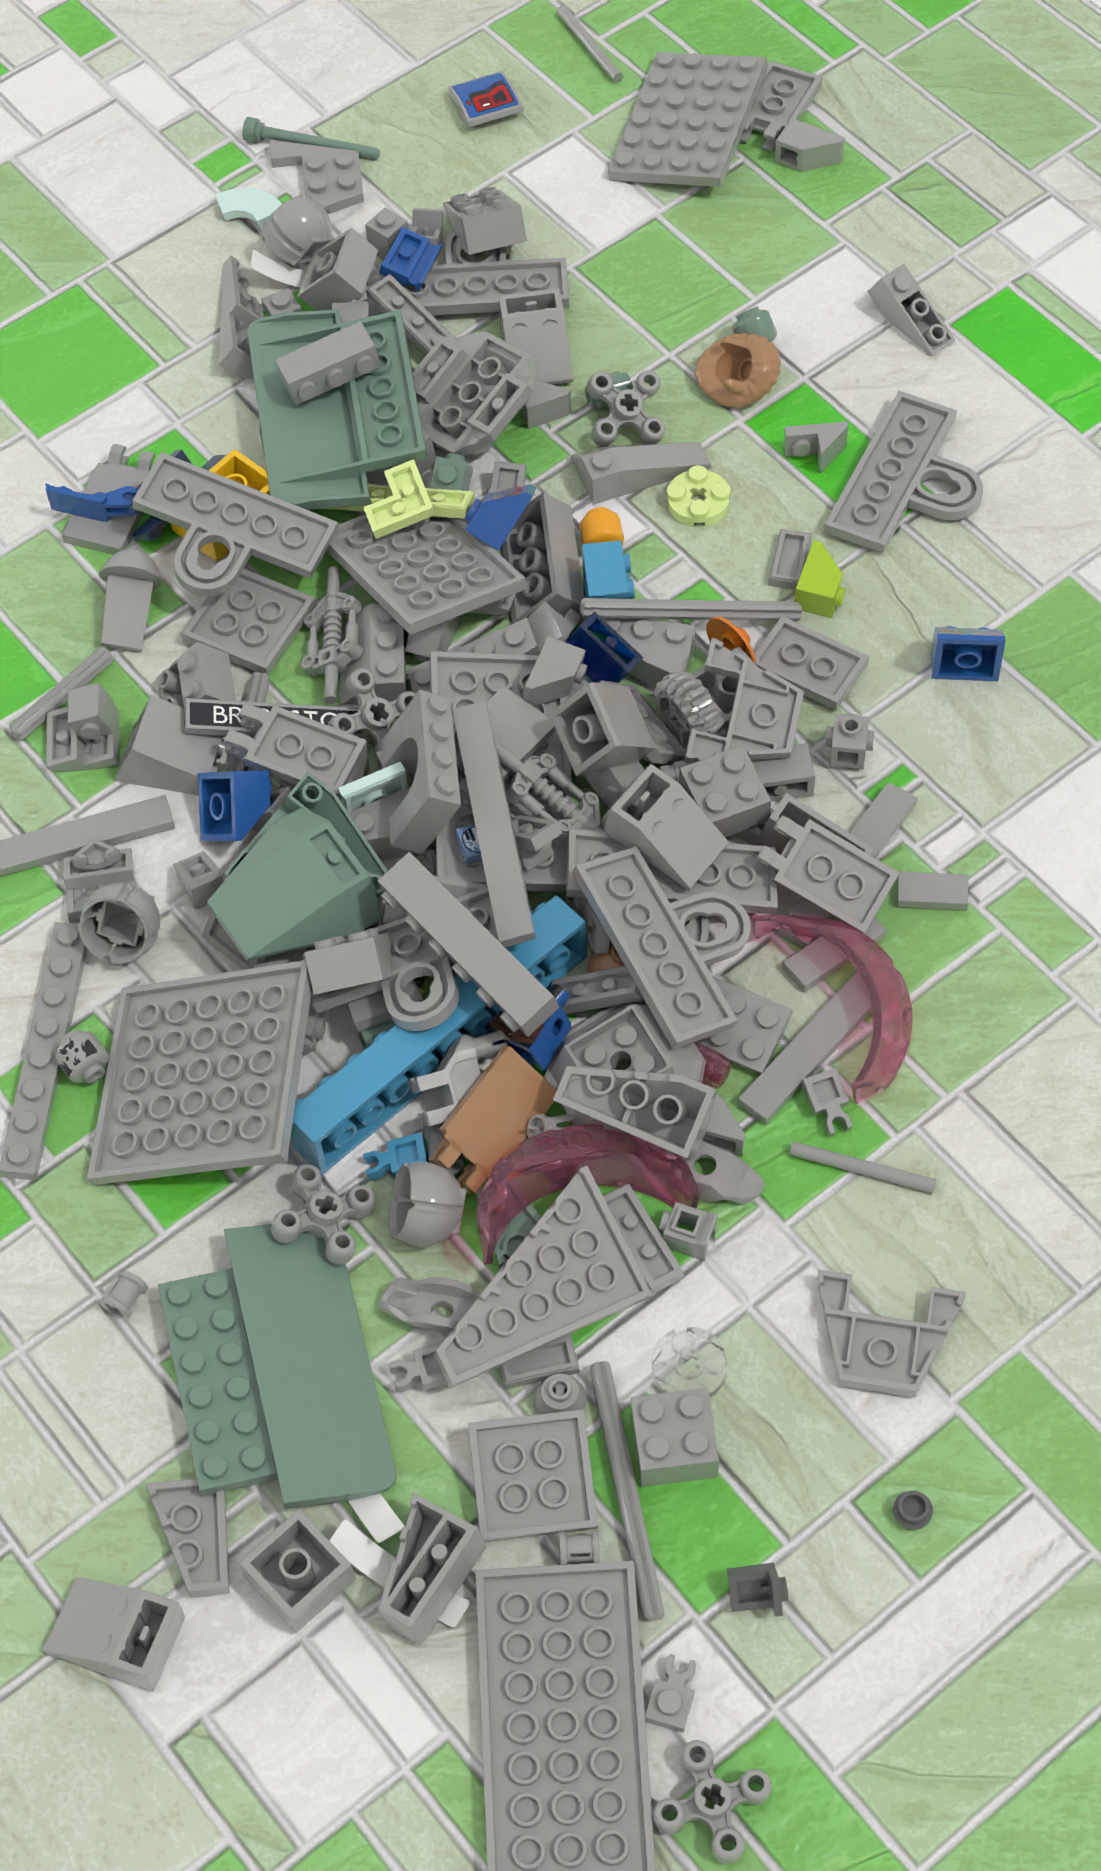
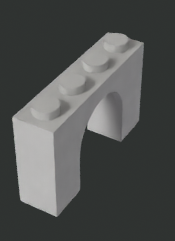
[382,689,461,854]

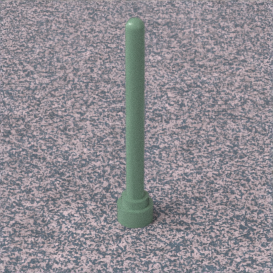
[242,117,380,159]

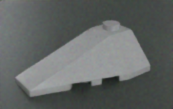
[571,442,711,505]
[553,1066,717,1159]

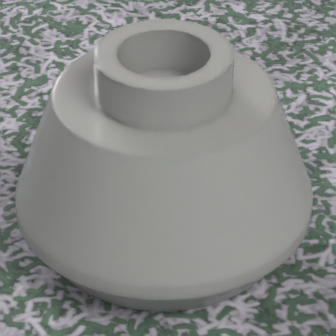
[534,1374,587,1414]

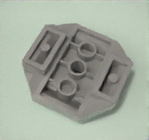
[413,331,535,456]
[545,1000,706,1153]

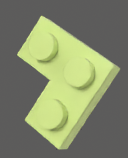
[363,459,436,539]

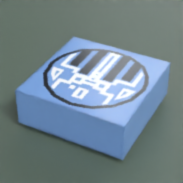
[454,824,482,864]

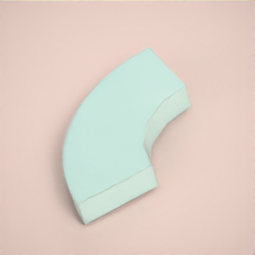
[215,188,282,228]

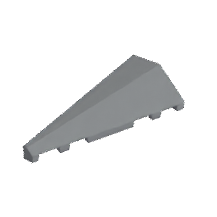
[218,255,265,380]

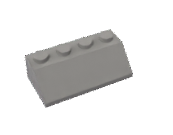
[502,492,584,624]

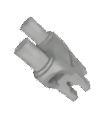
[408,1030,507,1128]

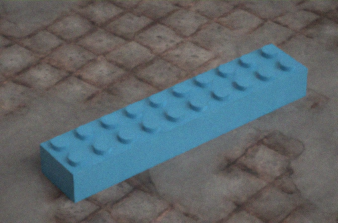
[291,895,587,1176]

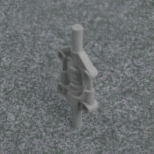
[301,566,363,704]
[495,740,604,840]

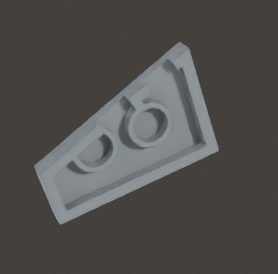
[145,1478,230,1597]

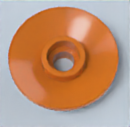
[706,616,756,664]

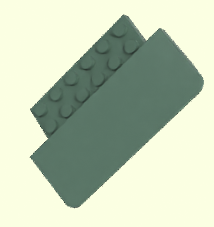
[247,309,428,509]
[158,1224,396,1509]

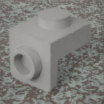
[411,208,443,246]
[488,461,527,494]

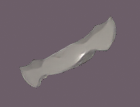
[646,1141,765,1204]
[379,1277,481,1334]

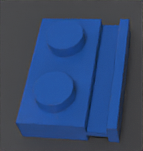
[379,227,442,292]

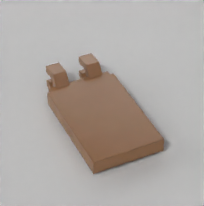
[428,1046,557,1193]

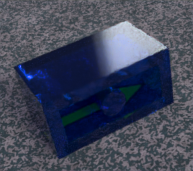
[565,612,643,683]

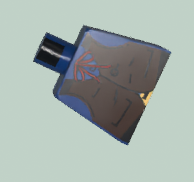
[483,984,571,1071]

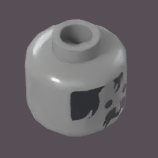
[55,1030,109,1084]

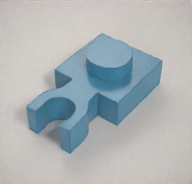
[363,1132,429,1181]

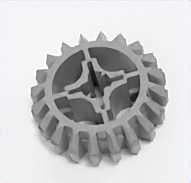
[654,670,727,748]

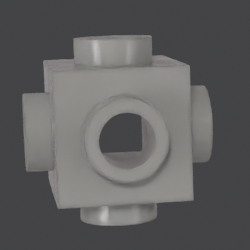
[825,713,875,769]

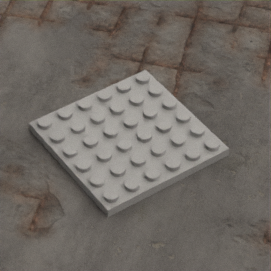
[87,960,312,1185]

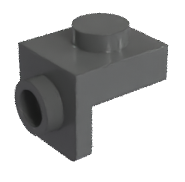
[727,1562,788,1617]

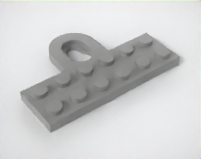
[401,230,569,316]
[824,391,983,553]
[132,452,338,596]
[566,828,778,942]
[572,846,751,1050]
[301,887,498,1031]

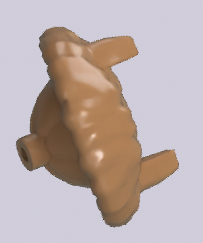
[695,333,781,409]

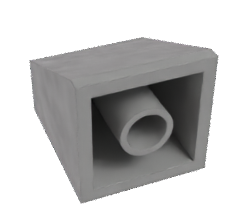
[549,682,656,776]
[114,695,226,796]

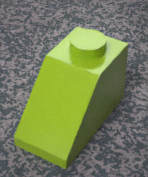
[795,540,846,618]

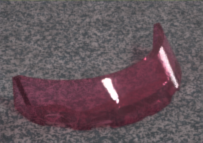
[750,914,912,1104]
[476,1124,700,1265]

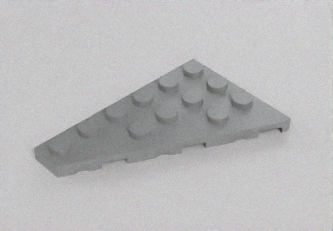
[434,1166,653,1389]

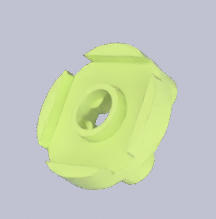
[667,465,731,526]

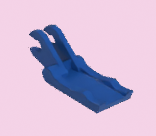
[46,483,138,522]

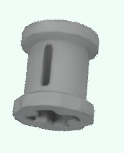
[100,1270,149,1320]
[559,1530,600,1565]

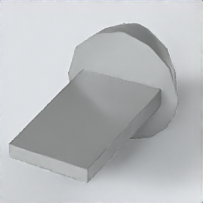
[99,547,162,652]

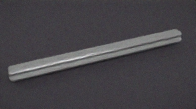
[580,598,802,621]
[590,1361,664,1622]

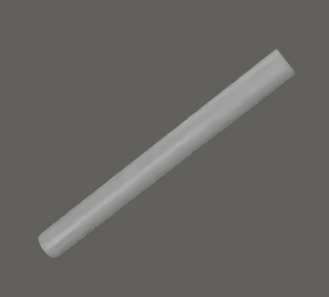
[557,5,623,83]
[790,1141,936,1193]

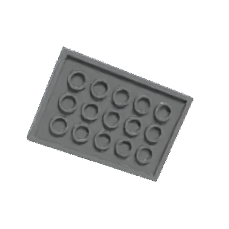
[608,52,768,187]
[326,514,527,635]

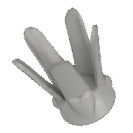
[527,1114,581,1145]

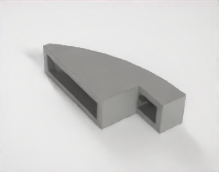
[733,793,874,855]

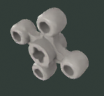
[587,370,665,446]
[328,668,416,760]
[271,1164,375,1265]
[653,1740,772,1865]

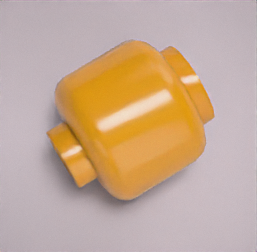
[579,507,624,545]

